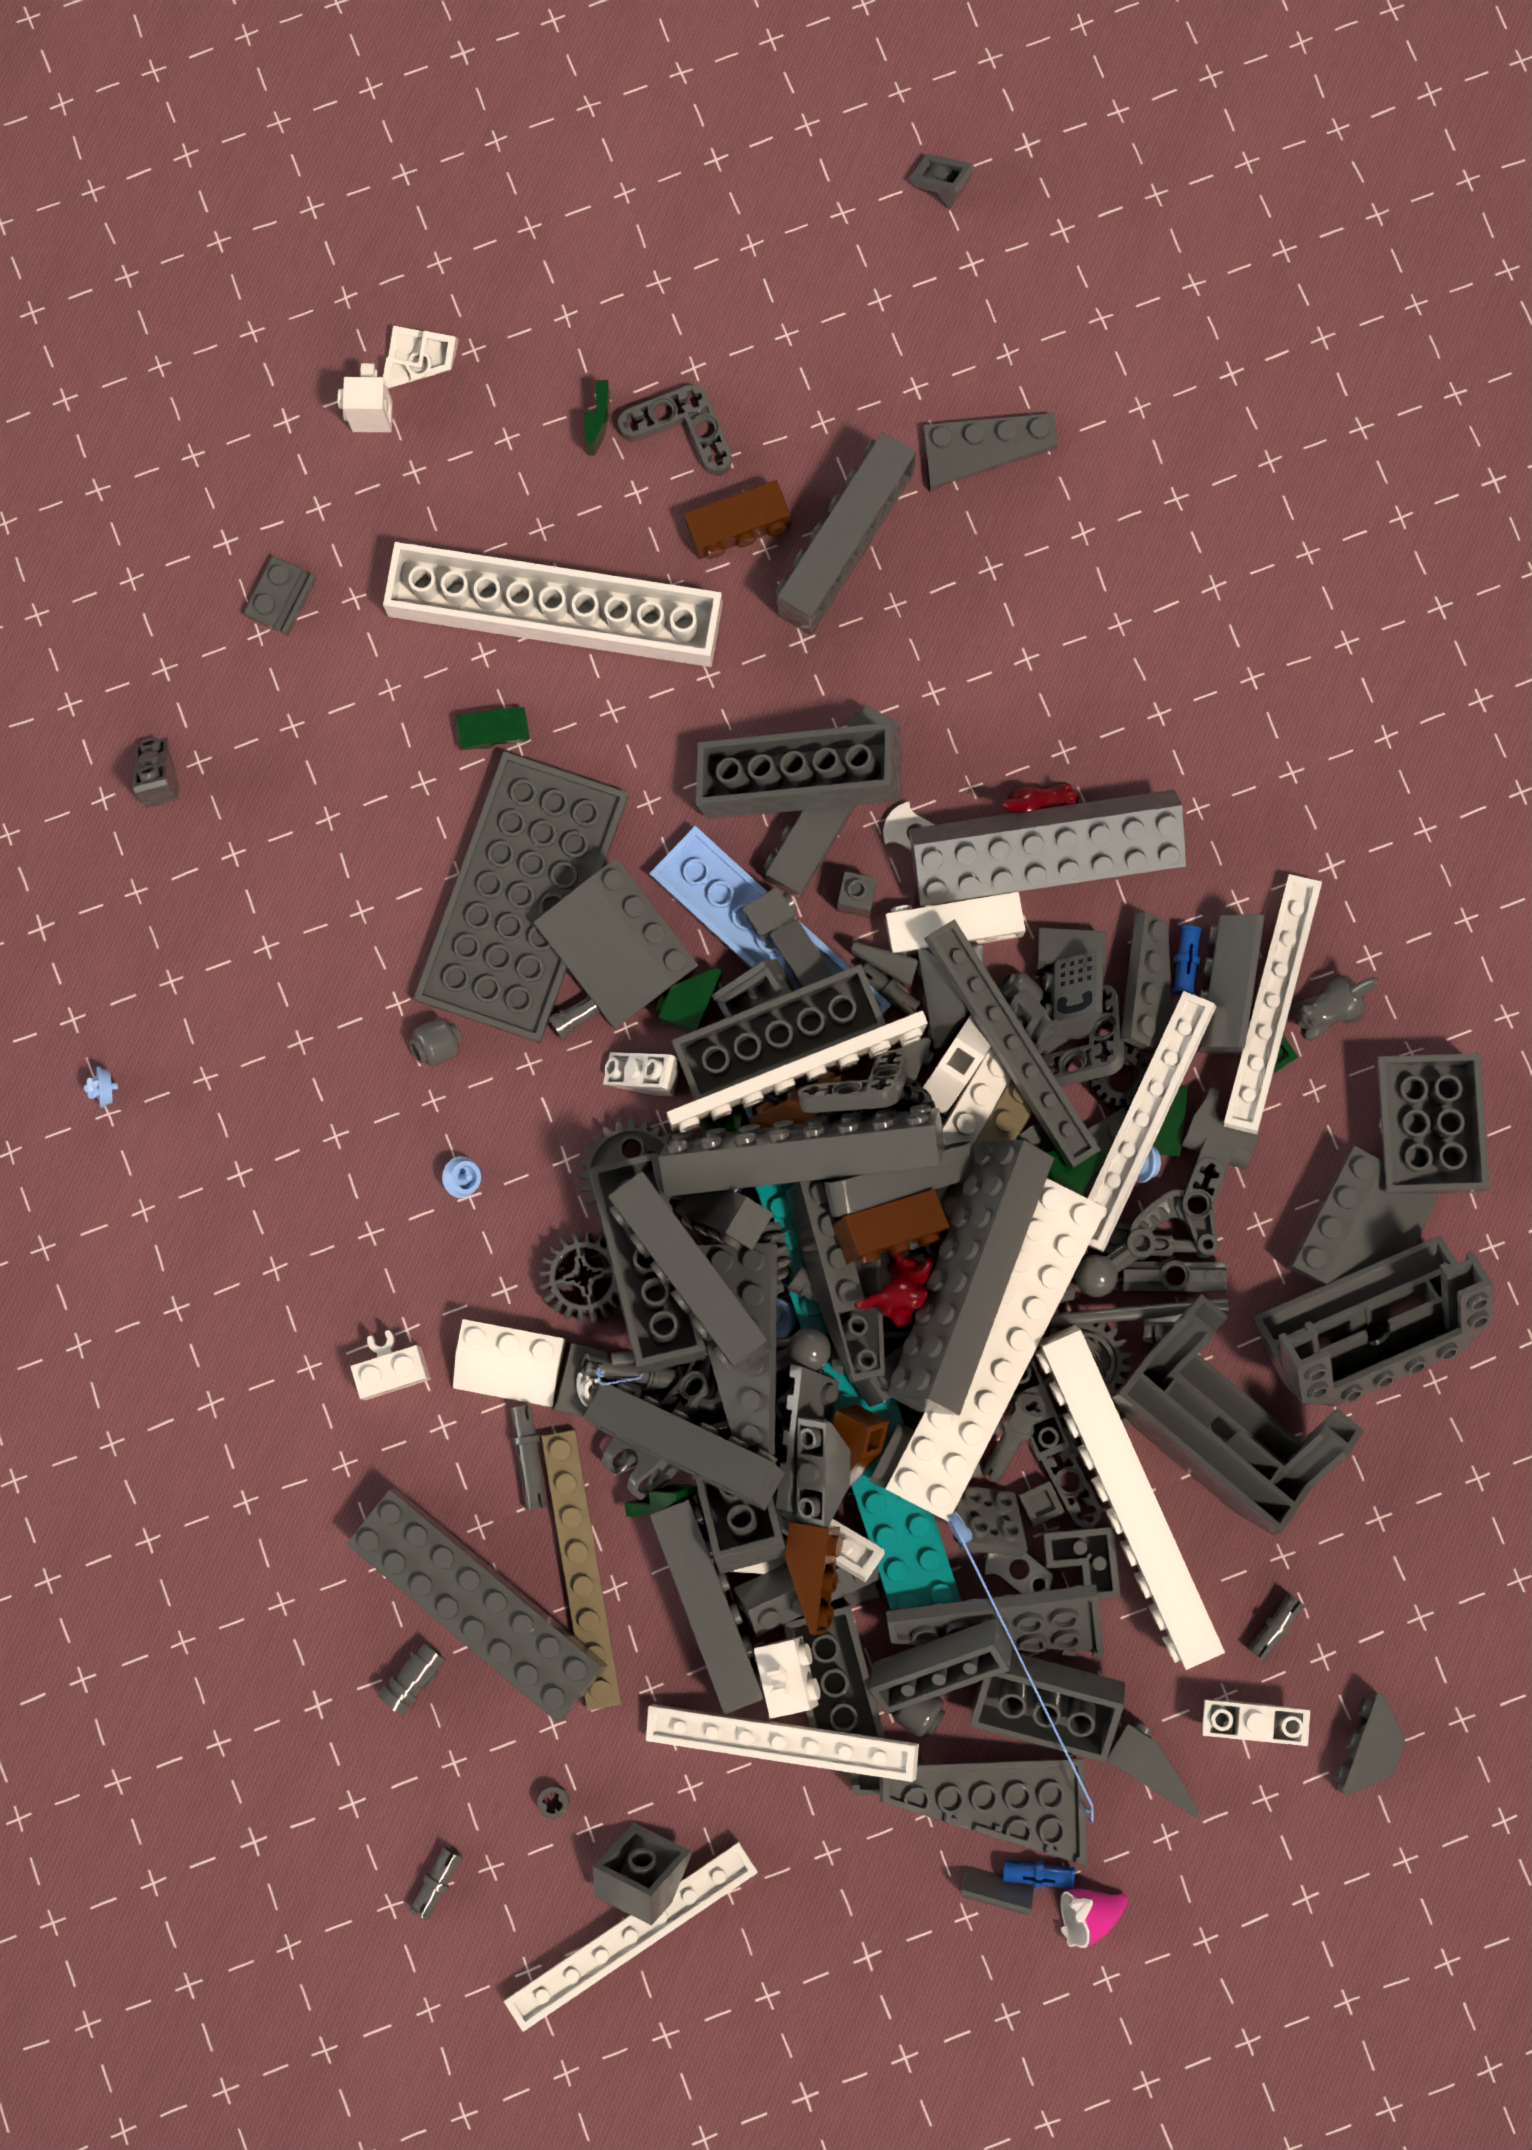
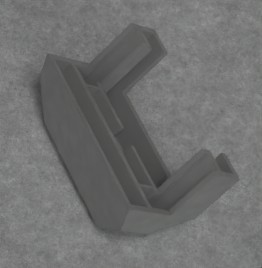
[1253,1235,1494,1406]
[1112,1294,1364,1535]

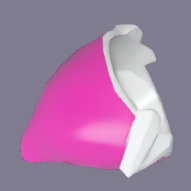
[1060,1888,1128,1948]

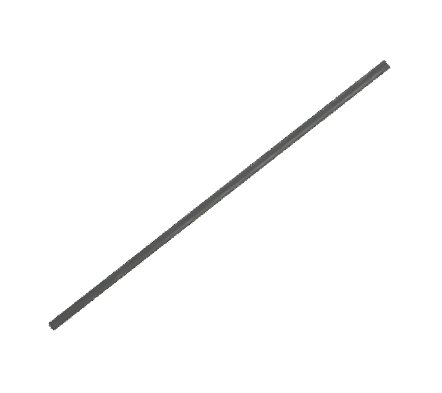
[611,1298,1229,1367]

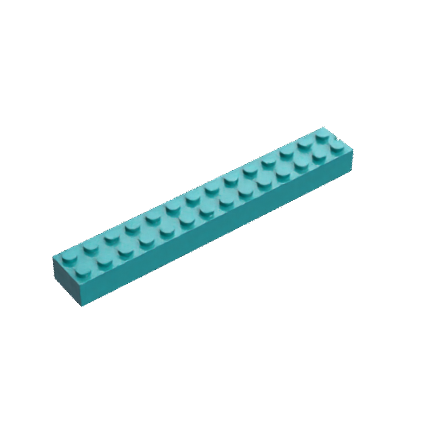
[754,1182,962,1611]

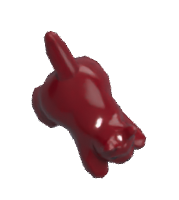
[1003,783,1080,813]
[854,1255,933,1327]

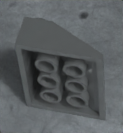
[533,857,698,1030]
[1377,1053,1490,1194]
[1286,1146,1439,1287]

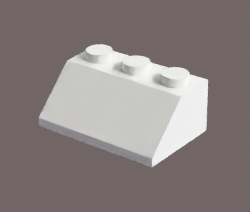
[453,1319,567,1407]

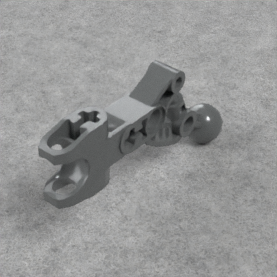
[1075,1087,1259,1297]
[601,1328,831,1500]

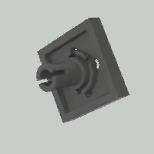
[954,1486,1028,1557]

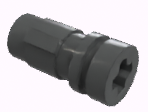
[377,1642,445,1717]

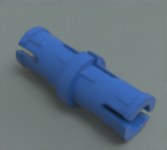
[1172,925,1201,995]
[1003,1859,1075,1890]

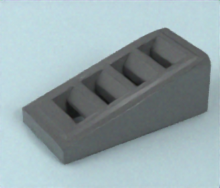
[851,942,918,989]

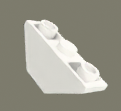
[922,1014,991,1115]
[603,1052,681,1097]
[1202,1700,1310,1746]

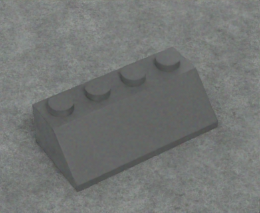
[1198,914,1265,1058]

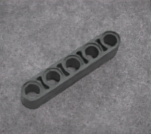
[824,1141,975,1217]

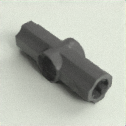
[1122,1260,1227,1293]

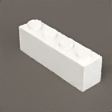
[885,892,1026,956]

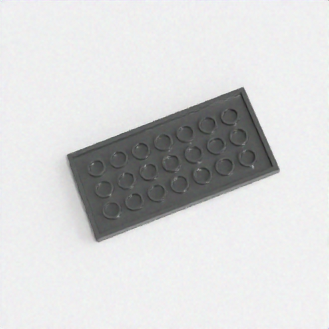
[413,751,629,1044]

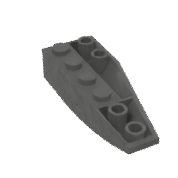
[785,1178,885,1383]

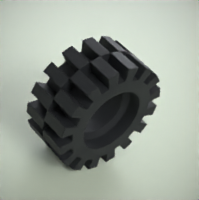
[1089,1046,1149,1109]

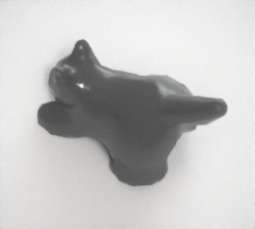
[1290,975,1378,1041]

